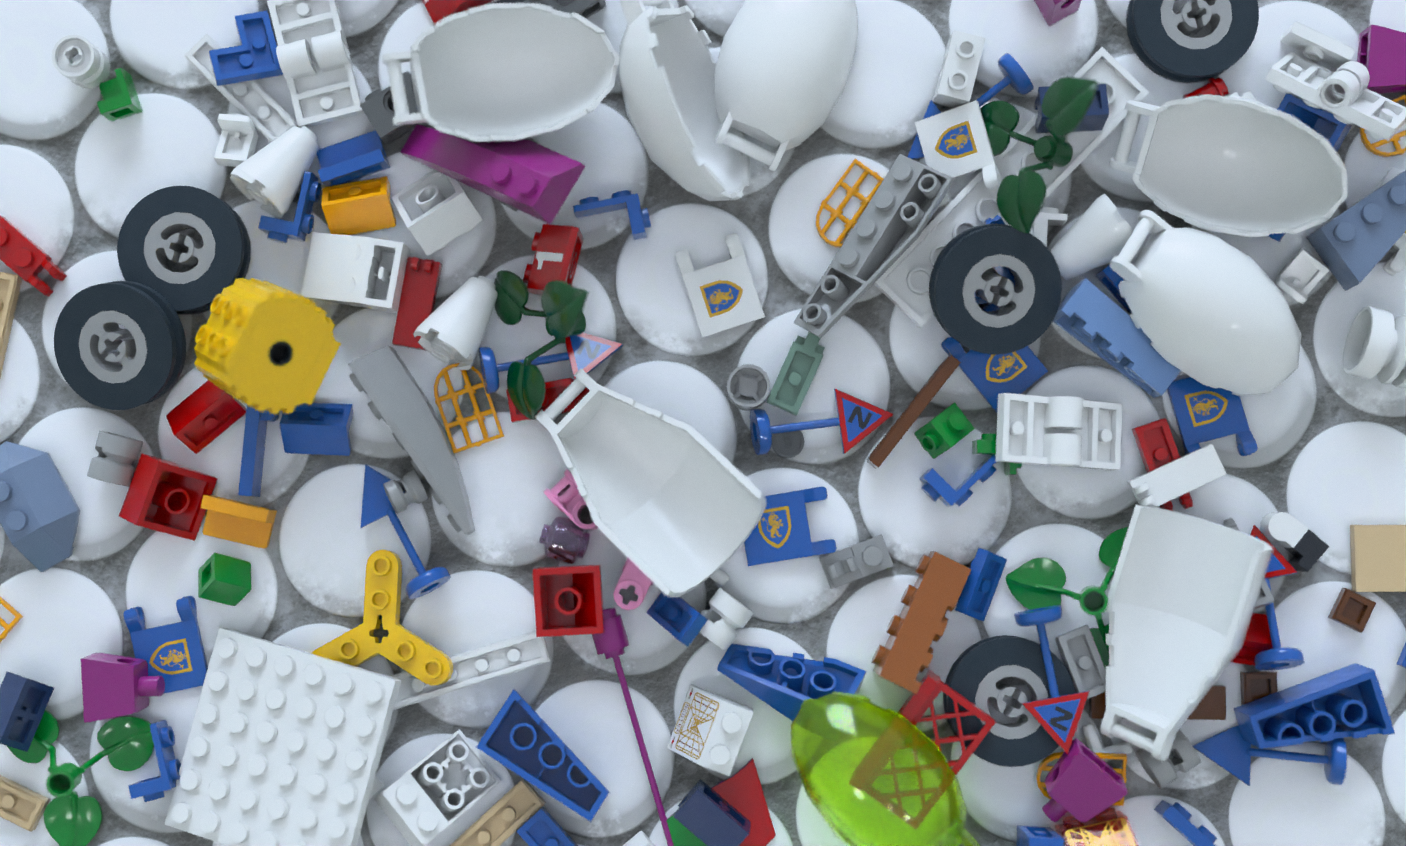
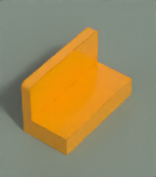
[321,176,396,235]
[200,495,277,548]

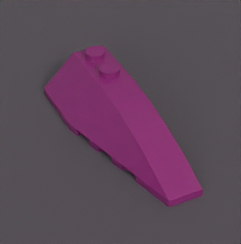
[400,125,585,225]

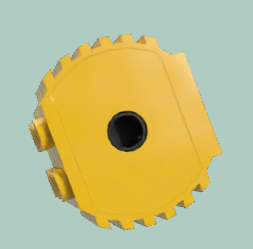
[194,278,341,414]

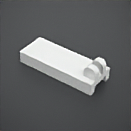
[1127,444,1227,507]

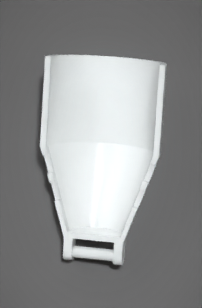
[535,369,766,597]
[1100,505,1273,762]

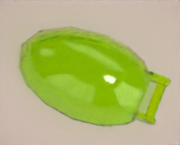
[791,691,980,846]

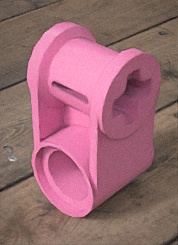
[544,469,598,530]
[614,558,653,610]

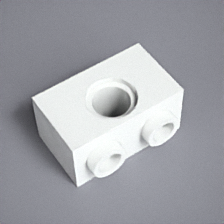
[933,30,986,108]

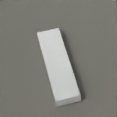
[184,33,299,142]

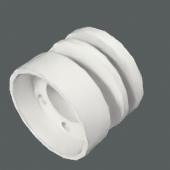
[1343,306,1406,388]

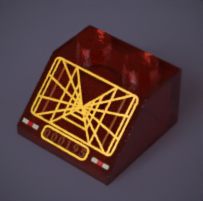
[1054,807,1139,846]

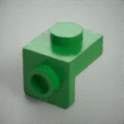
[914,402,975,459]
[972,434,1022,475]

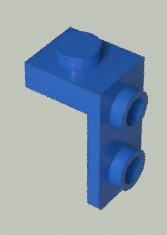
[258,171,321,243]
[573,190,651,240]
[919,454,997,507]
[128,720,181,802]

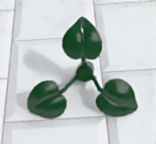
[980,77,1099,234]
[494,270,588,420]

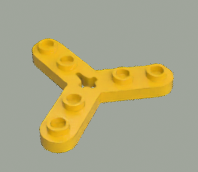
[311,549,453,685]

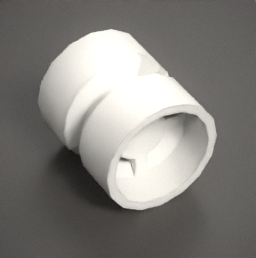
[51,35,110,89]
[700,588,754,651]

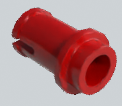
[1183,77,1229,98]

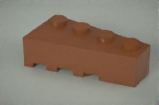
[871,551,971,694]

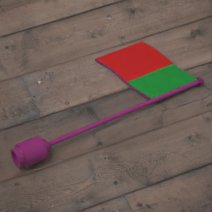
[592,607,776,846]

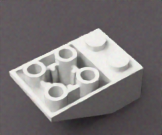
[301,232,410,313]
[374,729,501,846]

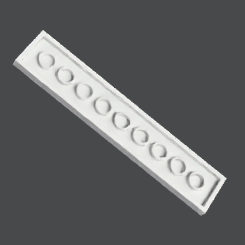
[874,47,1149,328]

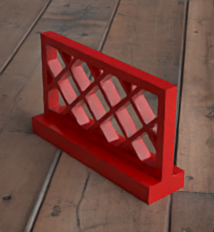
[849,669,996,829]

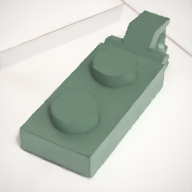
[766,332,825,416]

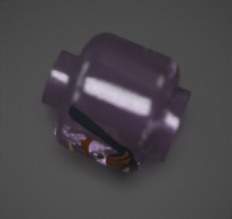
[539,516,591,564]

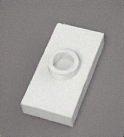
[1280,22,1355,68]

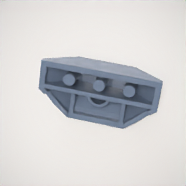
[0,441,80,572]

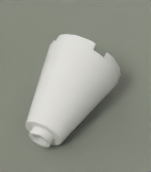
[230,126,319,219]
[1050,193,1142,281]
[413,276,498,370]

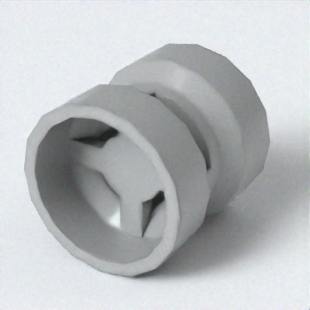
[383,470,428,514]

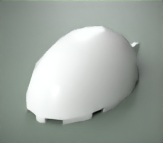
[618,0,750,201]
[714,0,858,172]
[382,3,620,141]
[1109,94,1348,237]
[1110,210,1301,396]

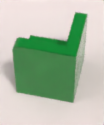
[97,68,143,122]
[198,552,251,606]

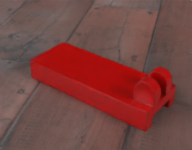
[392,257,442,351]

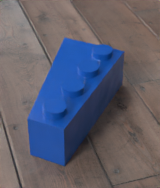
[1233,663,1395,749]
[476,689,609,822]

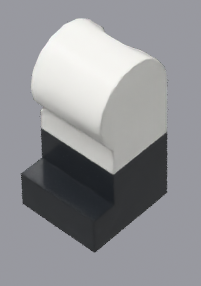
[1260,512,1329,572]

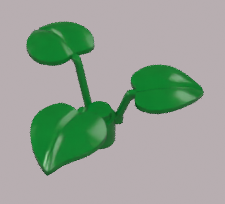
[1006,527,1129,670]
[7,710,154,846]

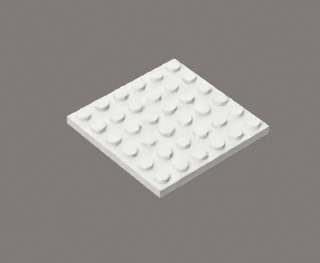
[165,628,401,846]

